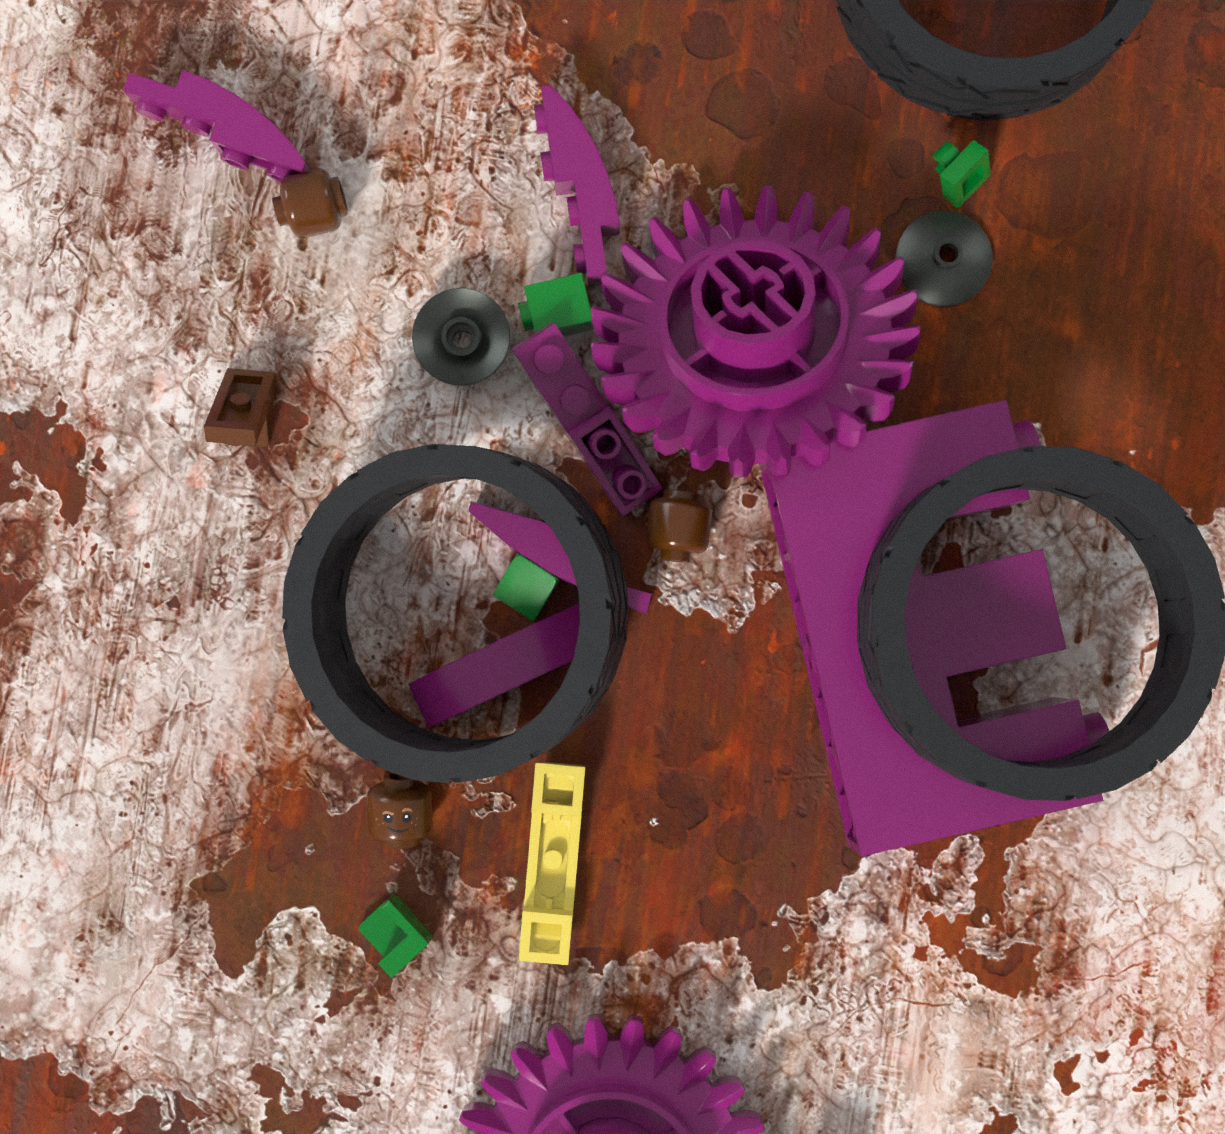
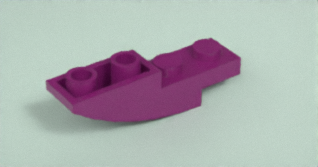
[123,69,310,182]
[534,85,620,287]
[511,321,663,516]

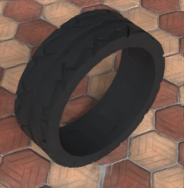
[835,0,1154,121]
[282,444,629,783]
[857,446,1225,801]

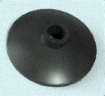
[895,210,993,307]
[412,288,510,386]

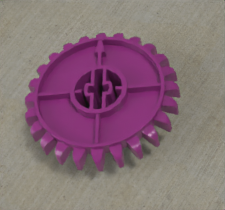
[591,186,921,478]
[459,1014,765,1134]

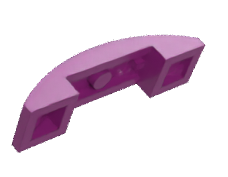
[408,604,580,728]

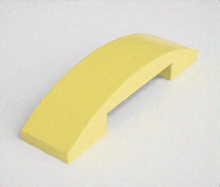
[518,761,586,965]

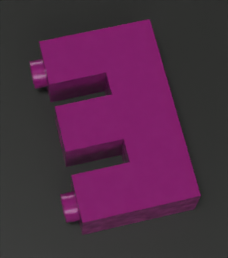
[759,400,1109,857]

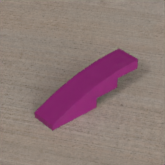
[468,502,652,614]

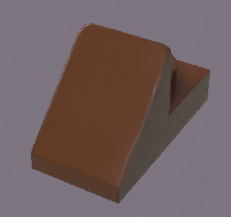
[204,368,276,447]

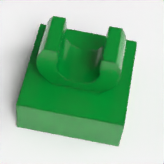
[932,140,991,209]

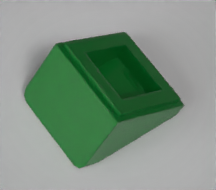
[493,553,560,622]

